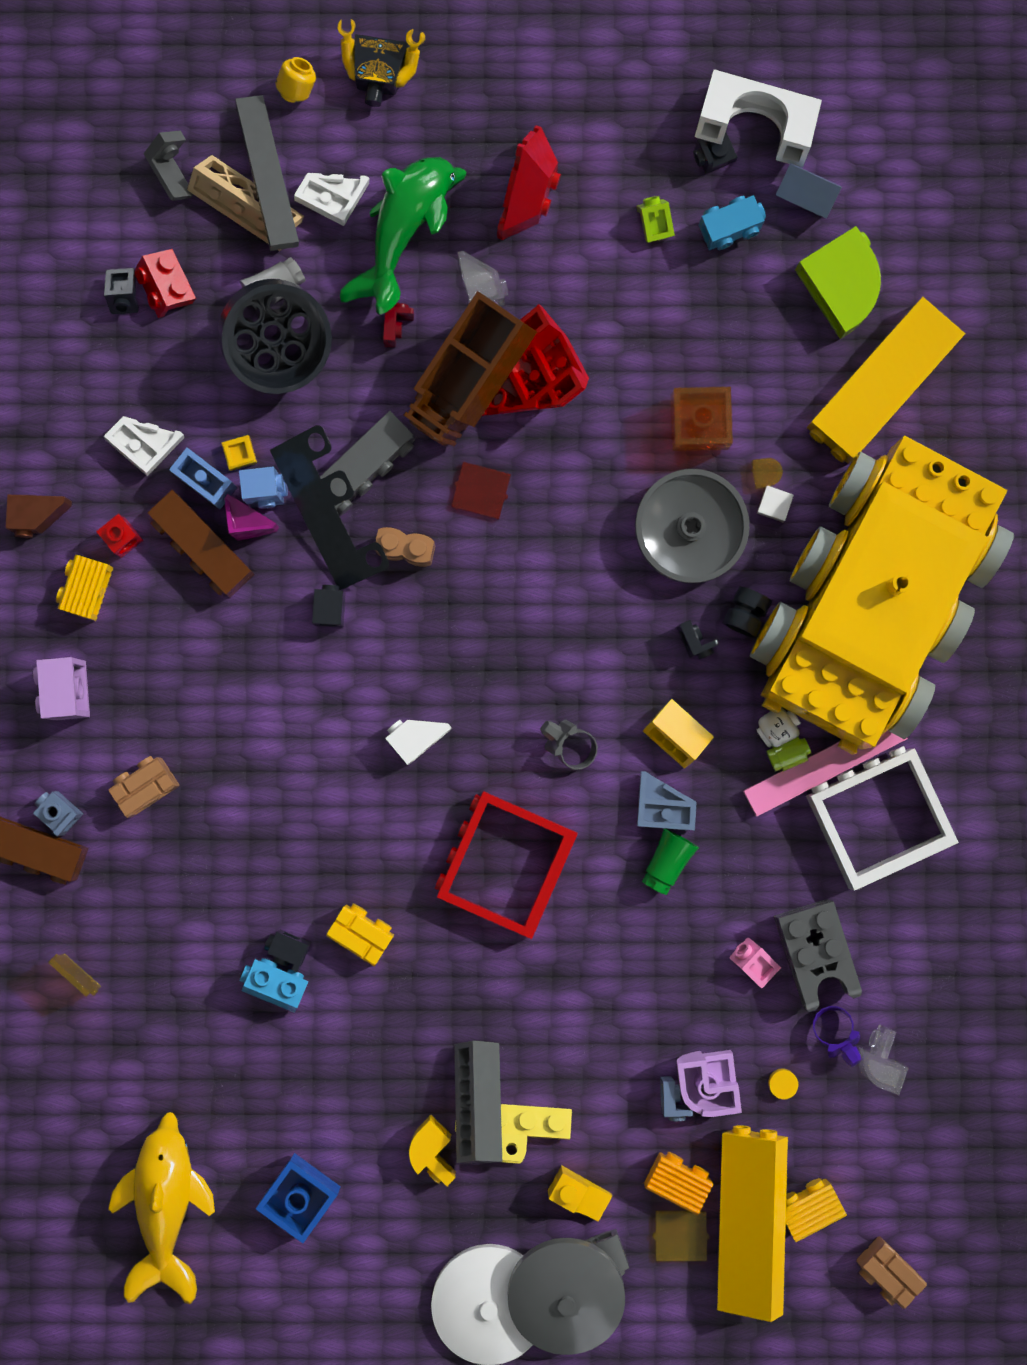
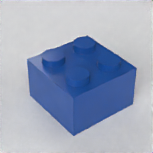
[256,1153,341,1243]

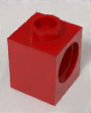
[96,513,143,558]

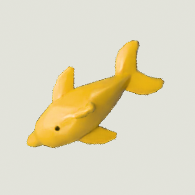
[109,1112,215,1304]

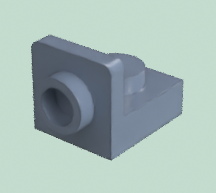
[660,1076,693,1121]

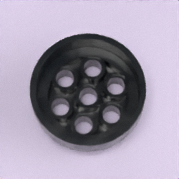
[218,279,332,394]

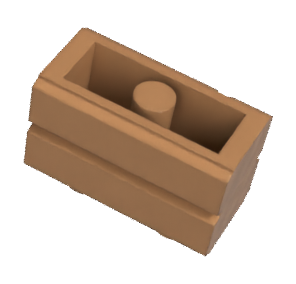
[109,756,180,818]
[856,1236,927,1309]

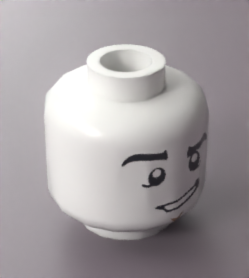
[756,707,801,748]

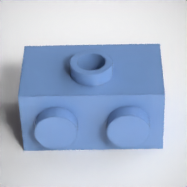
[239,466,288,509]

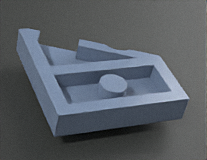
[637,771,697,831]

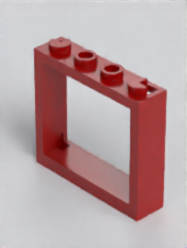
[434,791,578,939]

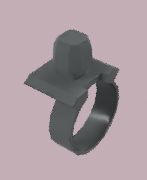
[540,719,598,770]

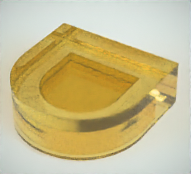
[751,458,783,489]

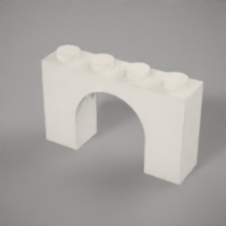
[695,70,822,168]

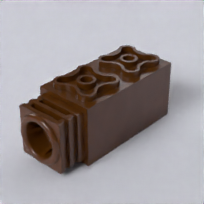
[404,291,537,446]

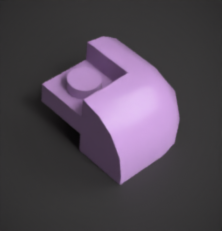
[677,1050,742,1117]

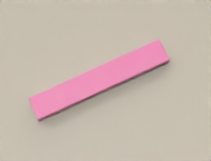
[743,731,908,816]

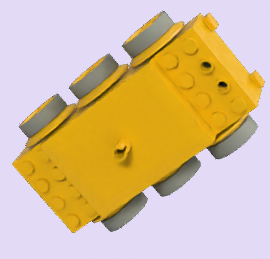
[750,435,1014,755]

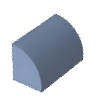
[776,163,842,219]

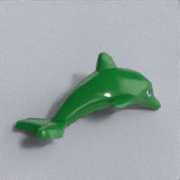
[340,157,467,315]

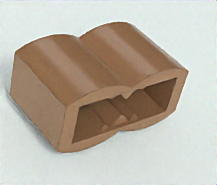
[375,527,435,567]

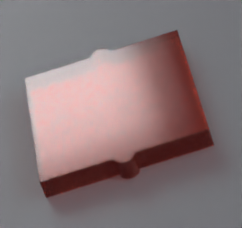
[452,462,511,519]

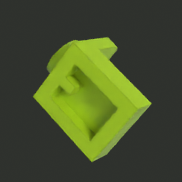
[636,196,675,243]

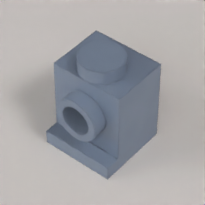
[33,791,83,836]

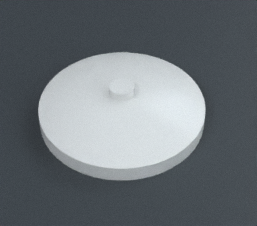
[431,1244,533,1365]

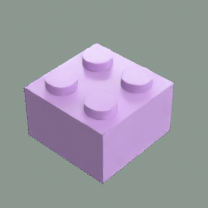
[33,657,90,720]

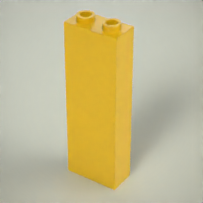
[807,297,966,464]
[717,1125,788,1322]

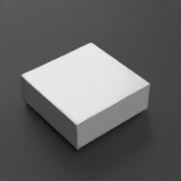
[757,486,794,522]

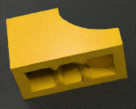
[548,1165,612,1222]

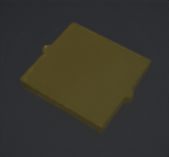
[48,953,101,997]
[653,1211,709,1261]

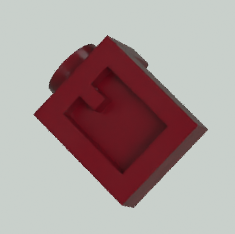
[383,303,414,348]

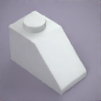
[386,720,452,765]

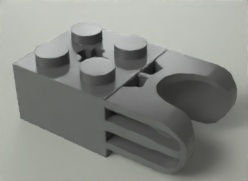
[773,899,862,1013]

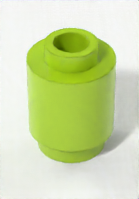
[766,737,811,772]

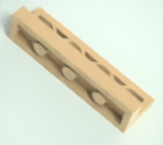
[187,155,304,251]

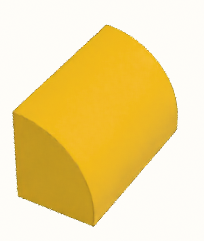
[643,699,714,769]

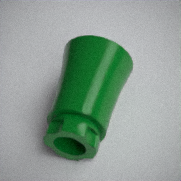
[642,828,699,895]

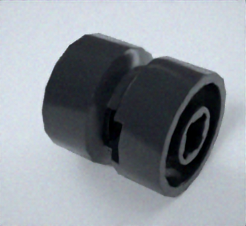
[722,586,772,638]

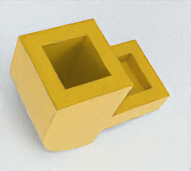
[409,1115,456,1186]

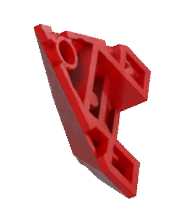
[497,125,561,240]
[482,304,589,416]

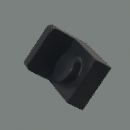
[693,132,738,174]
[104,268,139,314]
[676,620,719,660]

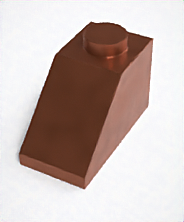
[6,494,72,538]

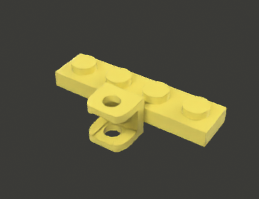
[455,1104,572,1164]

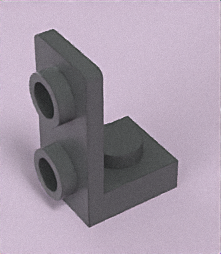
[143,130,194,201]

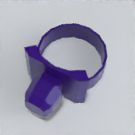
[813,1006,861,1067]

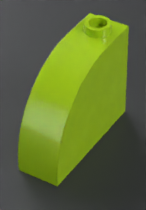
[795,226,881,339]

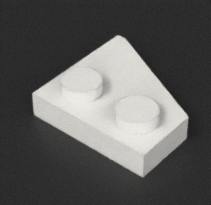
[294,173,369,226]
[104,416,184,476]

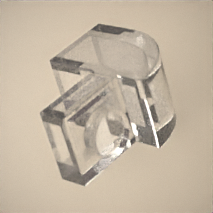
[858,1024,908,1095]

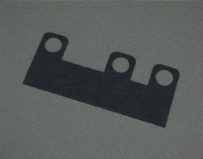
[270,425,389,590]

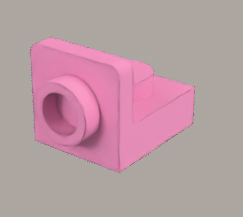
[730,938,781,989]

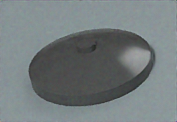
[635,469,750,583]
[508,1238,625,1355]

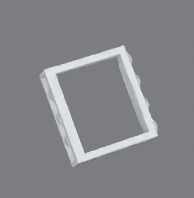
[806,746,959,891]

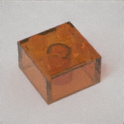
[671,387,733,451]

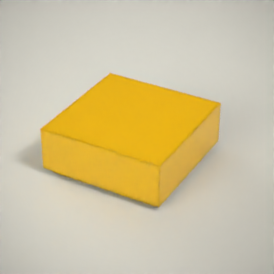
[221,435,257,471]

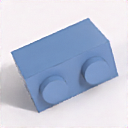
[169,448,237,509]

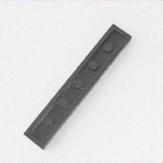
[235,95,299,251]

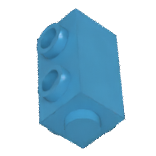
[699,195,766,250]
[239,958,308,1013]

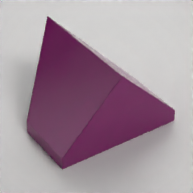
[224,494,279,541]

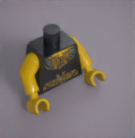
[337,19,425,107]

